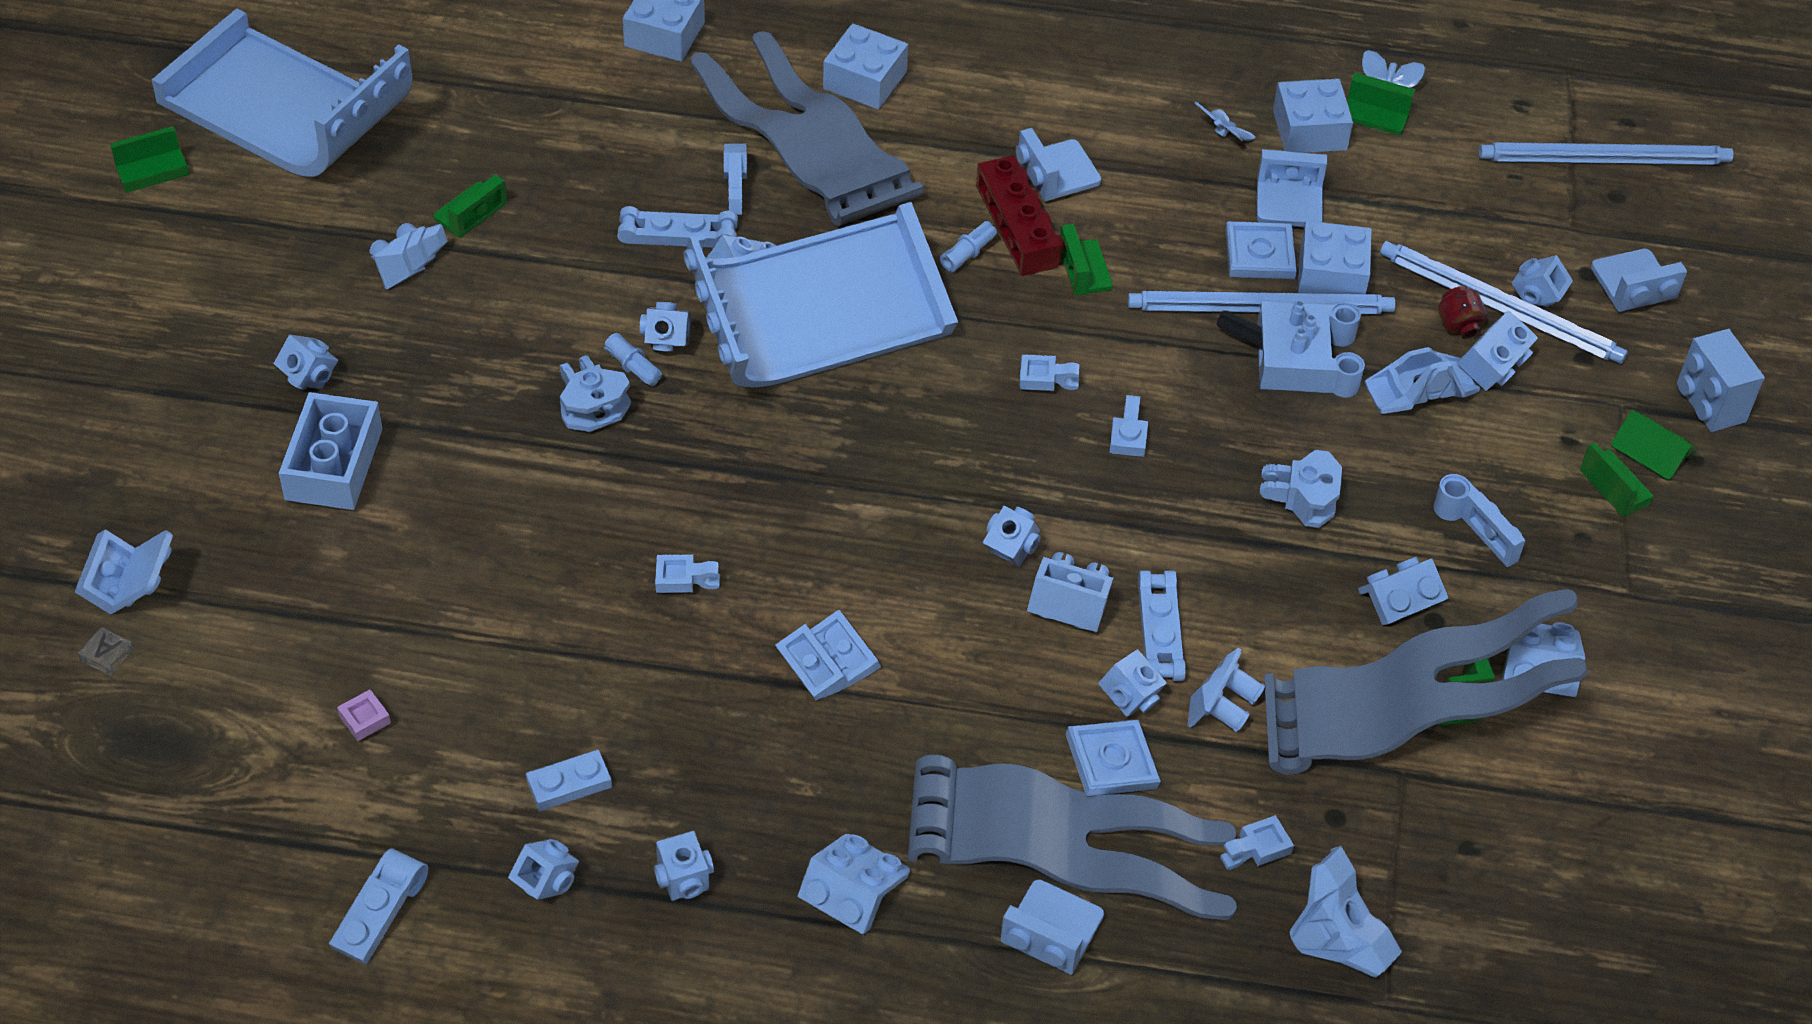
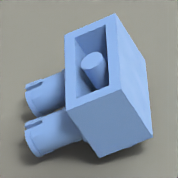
[1027,552,1113,632]

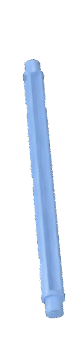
[1479,142,1733,165]
[1380,241,1628,364]
[1128,291,1395,314]

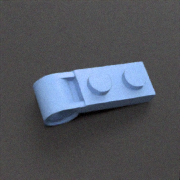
[1433,474,1525,567]
[329,848,428,965]

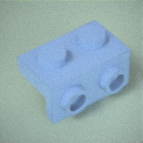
[1358,556,1449,626]

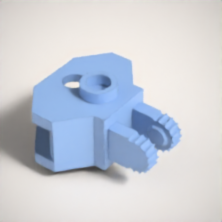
[559,355,631,432]
[1260,450,1342,528]

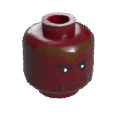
[1438,286,1488,338]

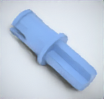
[940,221,997,272]
[604,333,662,386]

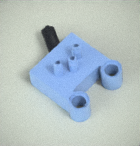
[1216,300,1365,398]

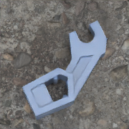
[724,144,747,215]

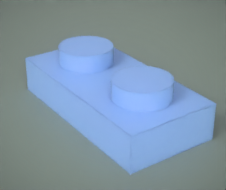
[526,749,612,812]

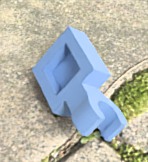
[1020,355,1079,391]
[1110,395,1148,457]
[655,554,720,593]
[1220,815,1294,870]

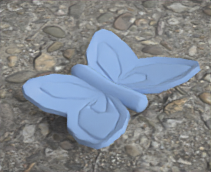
[1362,50,1425,88]
[1194,102,1255,141]

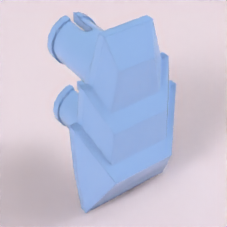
[370,223,448,289]
[1187,648,1265,732]

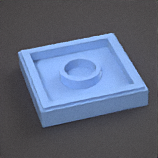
[1225,221,1296,279]
[1065,720,1161,796]

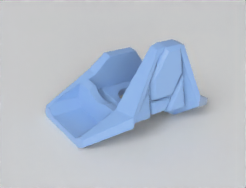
[1364,347,1480,414]
[1289,846,1402,977]

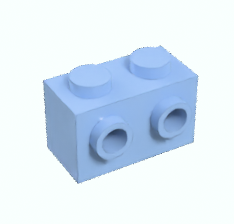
[1457,310,1538,391]

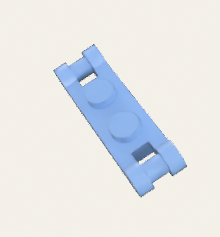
[617,206,738,248]
[1138,571,1185,681]

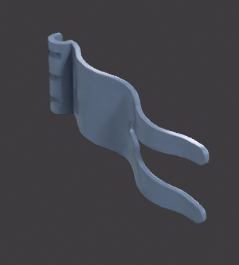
[691,31,923,227]
[1264,589,1588,775]
[908,755,1237,920]

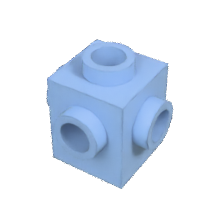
[1512,255,1573,307]
[639,302,692,351]
[273,334,338,390]
[983,506,1041,568]
[1098,649,1167,717]
[654,831,714,901]
[508,839,579,900]

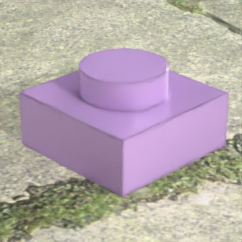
[337,689,391,741]

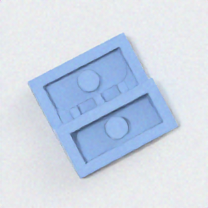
[775,610,881,700]

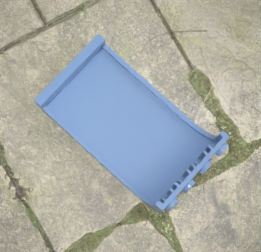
[152,8,412,177]
[683,202,958,387]

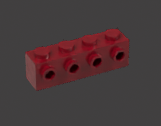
[976,155,1064,276]

